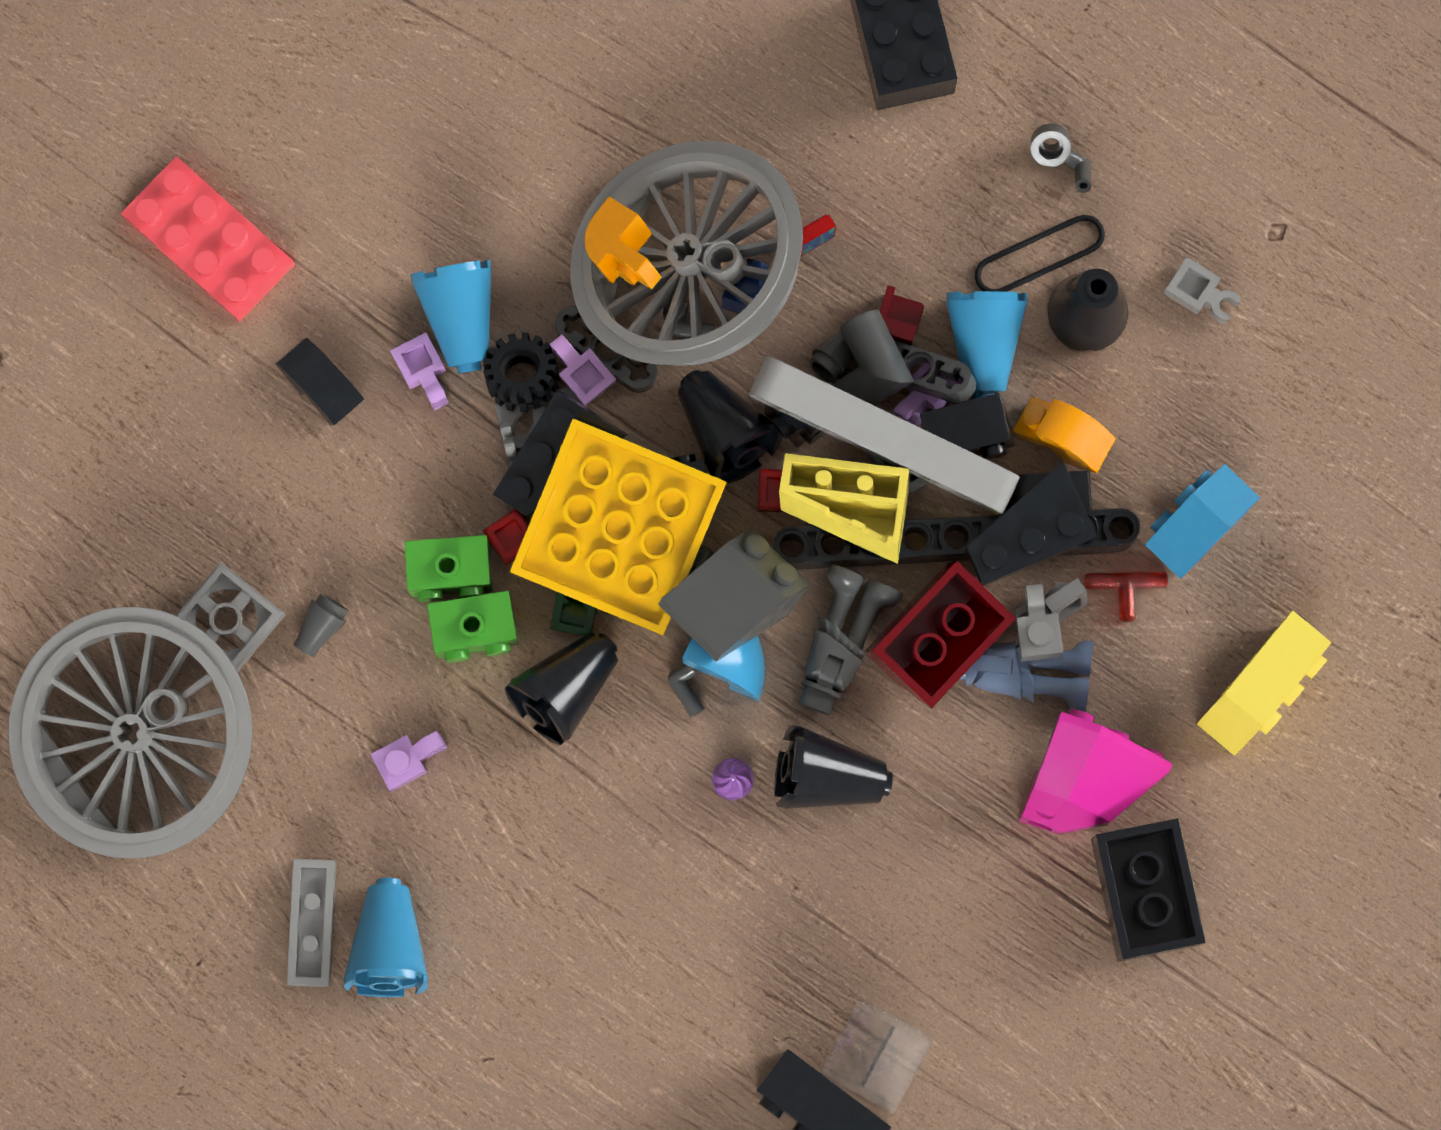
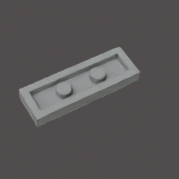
[287,859,337,987]

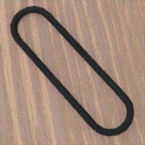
[975,215,1105,292]

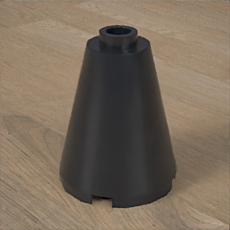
[1048,268,1128,351]
[678,370,782,484]
[505,633,618,745]
[774,725,893,809]

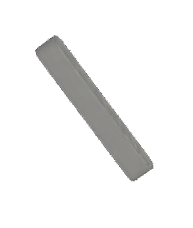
[749,356,1020,515]

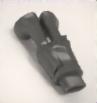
[799,565,902,715]

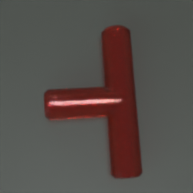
[1085,572,1168,622]

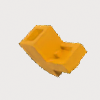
[584,196,662,290]
[1012,397,1116,474]

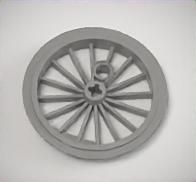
[570,141,803,366]
[8,607,252,858]

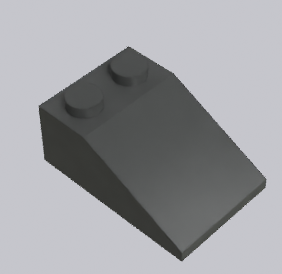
[658,528,810,662]

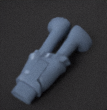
[959,640,1094,712]

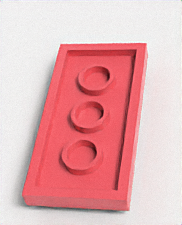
[120,156,295,323]

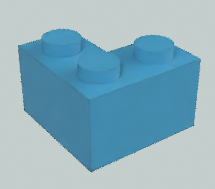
[1145,464,1260,579]

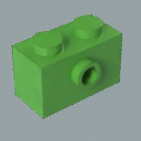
[404,535,493,602]
[427,591,519,663]

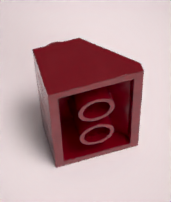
[865,561,1016,709]

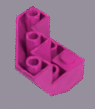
[1018,709,1173,834]

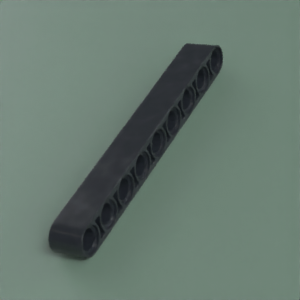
[773,509,1140,570]

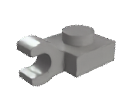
[1015,578,1088,623]
[1016,584,1063,662]

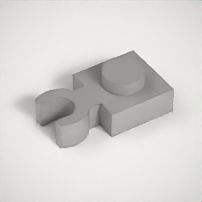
[1163,257,1241,324]

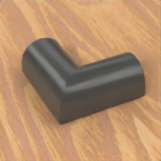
[831,309,914,406]

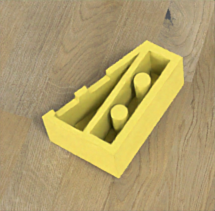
[779,453,909,564]
[1197,611,1332,756]

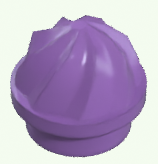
[712,758,753,800]

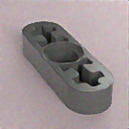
[555,306,658,393]
[894,340,976,403]

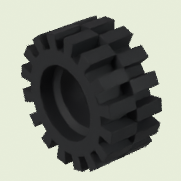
[483,332,560,412]

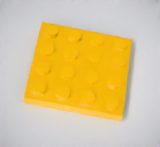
[510,419,727,635]

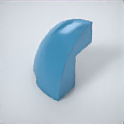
[682,635,766,702]

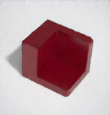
[879,285,924,346]

